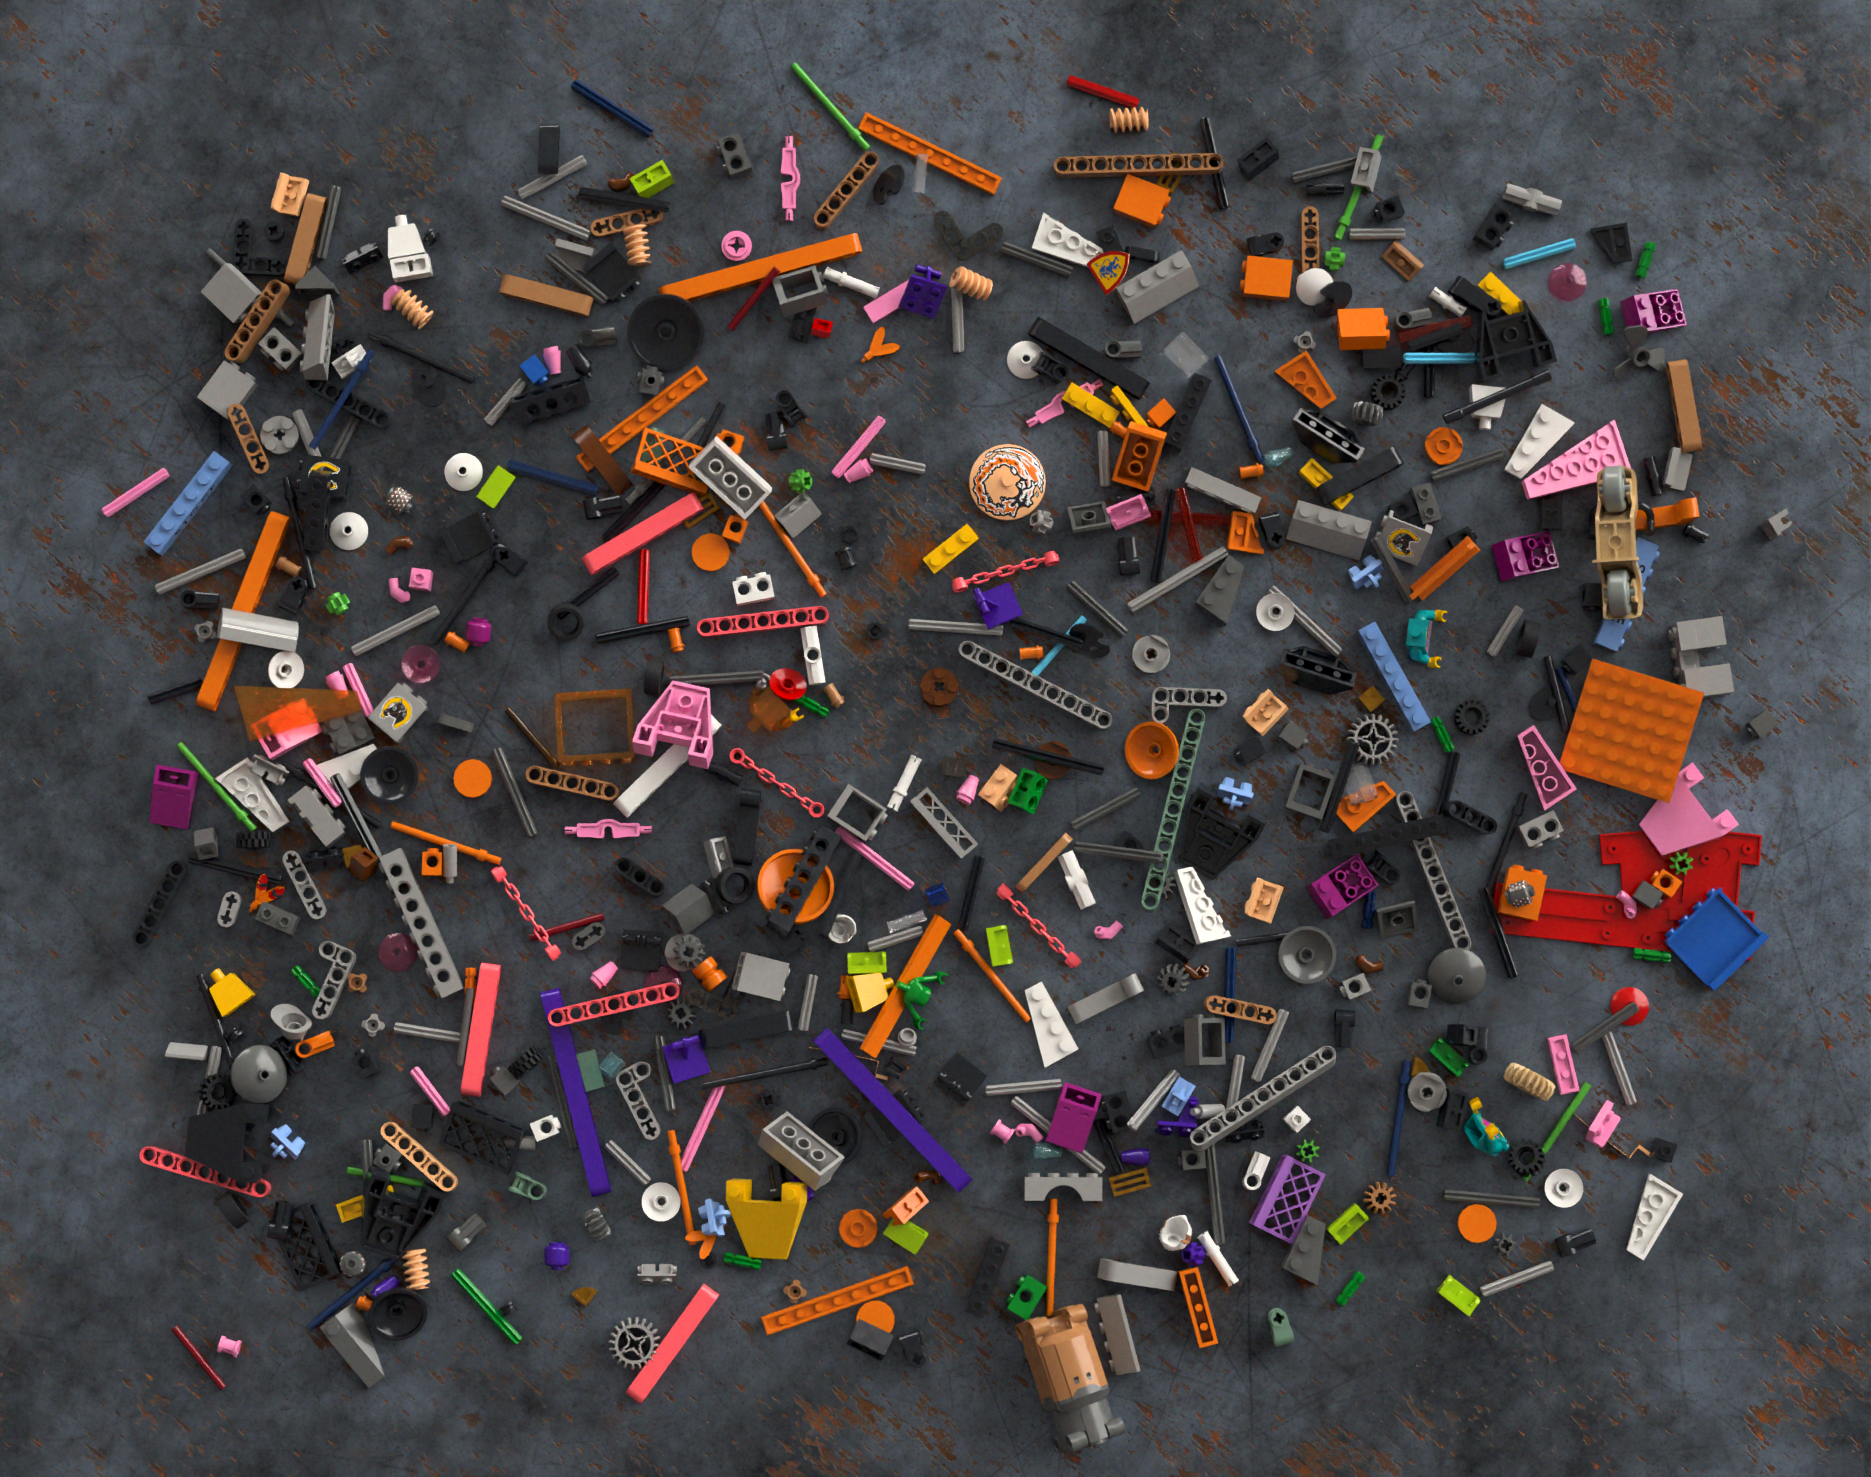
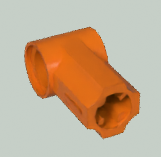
[295,1031,335,1058]

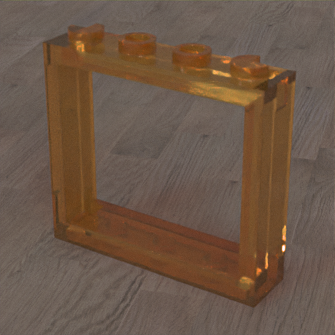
[554,688,636,766]

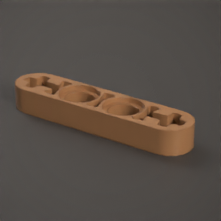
[1301,206,1319,274]
[591,208,663,238]
[227,403,269,474]
[1015,833,1073,893]
[1203,996,1277,1024]

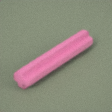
[343,663,374,717]
[303,758,342,808]
[410,1067,451,1116]

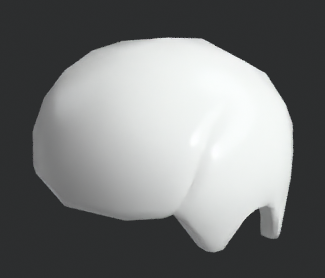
[828,914,856,944]

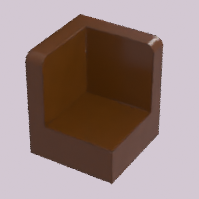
[349,847,379,882]

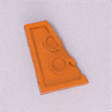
[1274,350,1337,409]

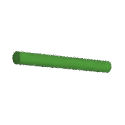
[347,1167,425,1188]

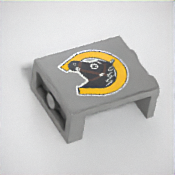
[1375,510,1433,566]
[368,683,429,743]

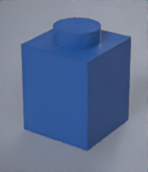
[520,354,550,387]

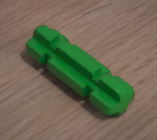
[1635,242,1656,279]
[1598,298,1614,336]
[793,695,829,718]
[1430,716,1455,753]
[1633,948,1671,963]
[291,966,321,998]
[724,1252,762,1270]
[1336,1271,1365,1306]

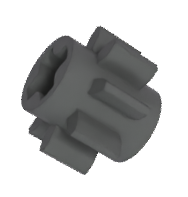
[1492,1233,1517,1257]

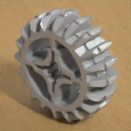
[1346,714,1399,766]
[608,1317,661,1370]

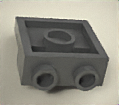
[321,704,376,755]

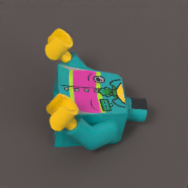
[1406,610,1448,668]
[1462,1097,1510,1156]

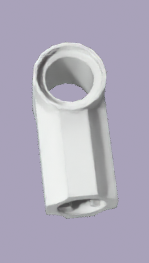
[1242,1151,1270,1190]

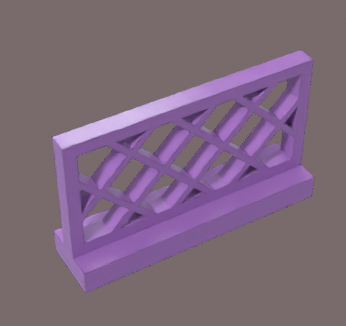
[1249,1153,1326,1244]

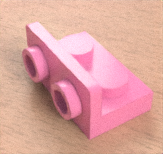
[1586,1100,1621,1148]

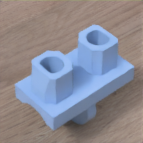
[1348,555,1384,590]
[1216,777,1254,811]
[1162,1076,1196,1116]
[270,1124,305,1160]
[698,1198,731,1237]

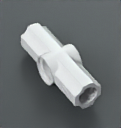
[800,626,826,685]
[1057,850,1096,910]

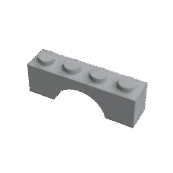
[1024,1173,1102,1201]

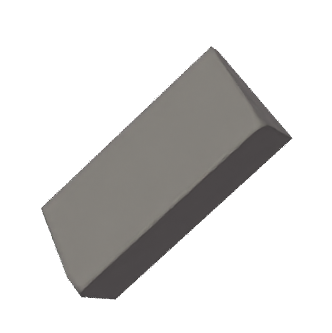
[703,836,734,879]
[165,1042,208,1061]

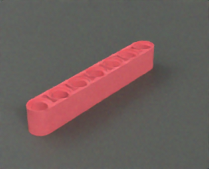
[581,492,704,575]
[697,606,829,638]
[461,963,501,1097]
[548,983,679,1027]
[139,1146,271,1197]
[625,1284,719,1405]

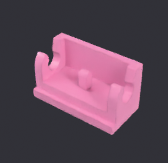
[1106,494,1151,531]

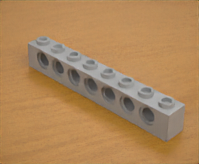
[378,848,464,999]

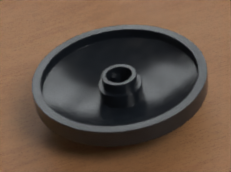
[627,293,704,370]

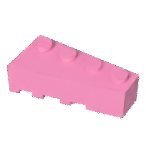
[1517,725,1576,810]

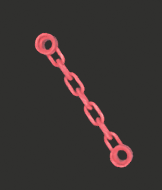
[952,551,1060,593]
[730,748,824,818]
[490,866,561,962]
[996,883,1082,969]

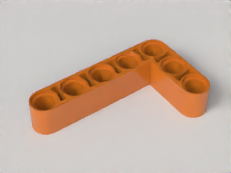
[1635,498,1700,531]

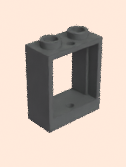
[772,265,829,317]
[1284,762,1337,821]
[1184,1014,1226,1065]

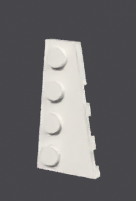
[1032,212,1104,268]

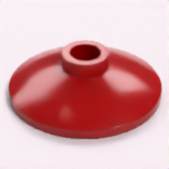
[769,668,807,700]
[1610,987,1649,1026]

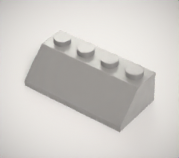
[1115,250,1200,324]
[300,294,335,381]
[1286,500,1372,561]
[758,1111,845,1191]
[1094,1293,1140,1375]

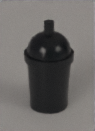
[566,344,593,379]

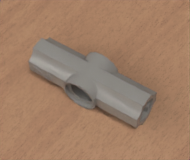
[1502,184,1562,217]

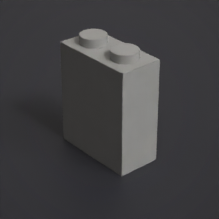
[201,263,262,323]
[197,360,258,421]
[732,952,790,1001]

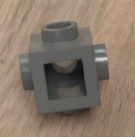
[636,365,664,395]
[372,1143,403,1174]

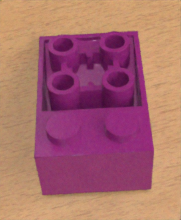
[1620,289,1687,335]
[1491,531,1559,582]
[149,765,198,830]
[1305,854,1379,919]
[1045,1082,1102,1153]

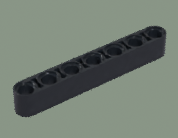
[1028,317,1150,400]

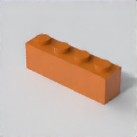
[1178,1266,1218,1348]

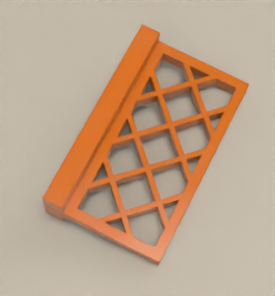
[630,427,708,497]
[1410,536,1480,601]

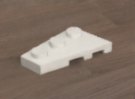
[317,744,377,790]

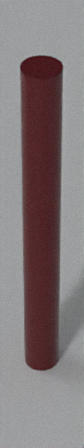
[728,266,780,331]
[528,913,605,942]
[171,1325,226,1390]

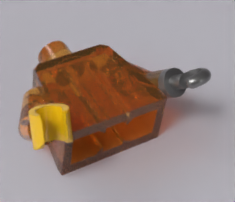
[746,673,804,733]

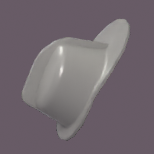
[270,1004,312,1042]

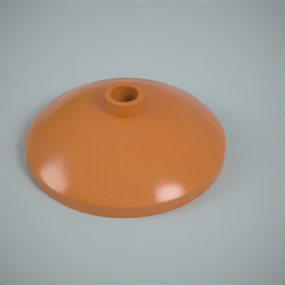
[1125,721,1179,779]

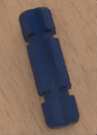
[1362,891,1376,929]

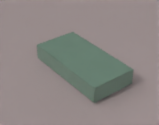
[576,1049,605,1092]

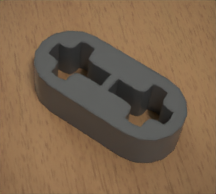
[437,713,474,733]
[572,922,606,951]

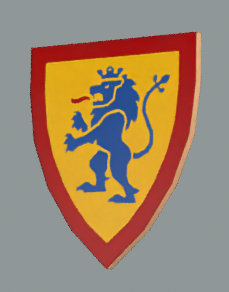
[1087,251,1130,295]

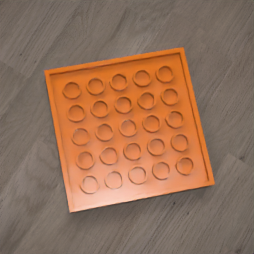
[1560,659,1704,803]

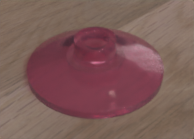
[1549,263,1587,301]
[401,645,440,683]
[379,933,417,971]
[644,965,683,1004]

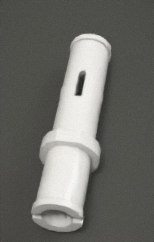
[823,267,880,299]
[886,755,922,812]
[1197,1231,1239,1287]

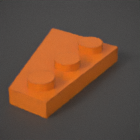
[1336,781,1396,833]

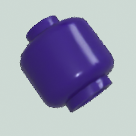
[544,1242,570,1270]

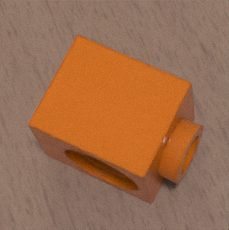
[1146,398,1177,430]
[717,429,745,456]
[722,513,749,545]
[422,848,443,876]
[1650,869,1682,899]

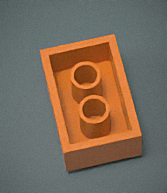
[1112,421,1167,491]

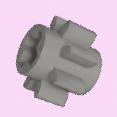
[1030,510,1053,534]

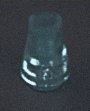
[1263,447,1293,469]
[1033,1141,1062,1160]

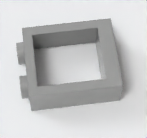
[827,784,888,842]

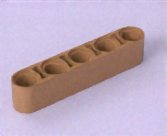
[814,151,879,230]
[284,193,327,285]
[499,274,594,317]
[225,280,290,364]
[1666,359,1702,453]
[526,766,619,801]

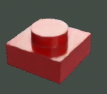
[811,318,833,338]

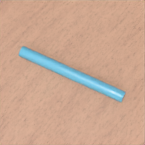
[1031,615,1087,676]

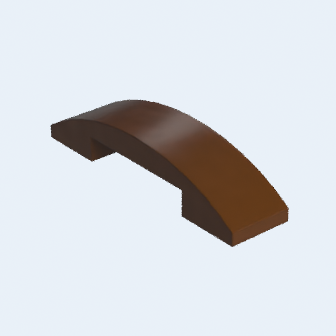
[572,425,633,496]

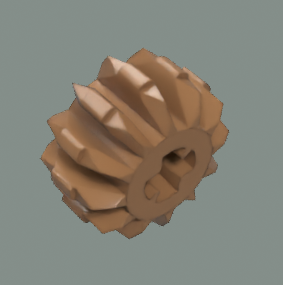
[1363,1182,1396,1215]

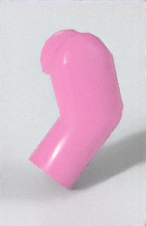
[388,578,410,603]
[1616,890,1637,919]
[1094,920,1123,940]

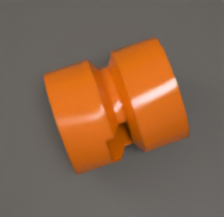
[692,956,728,993]

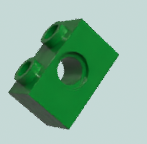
[1006,1274,1047,1320]

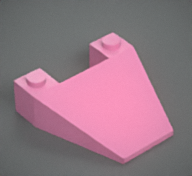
[632,681,713,769]
[1639,762,1739,856]

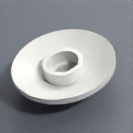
[1007,341,1045,379]
[444,453,483,491]
[330,512,368,550]
[1256,593,1295,631]
[268,651,304,689]
[1544,1169,1583,1208]
[642,1182,681,1221]

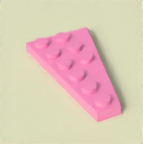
[1521,419,1631,500]

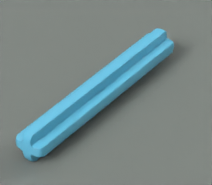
[1502,238,1576,269]
[1403,353,1475,364]

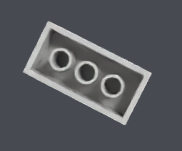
[689,436,772,519]

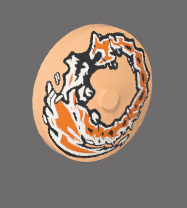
[969,444,1046,521]

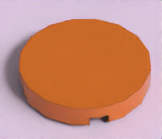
[1424,427,1463,465]
[692,533,730,572]
[453,759,492,798]
[1457,1204,1497,1243]
[839,1209,878,1248]
[856,1300,894,1333]

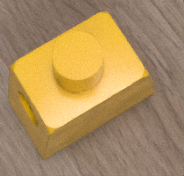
[209,968,255,1017]
[846,973,894,1013]

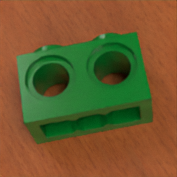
[1007,768,1048,815]

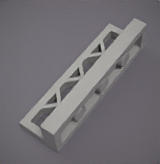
[1184,467,1262,516]
[910,787,978,859]

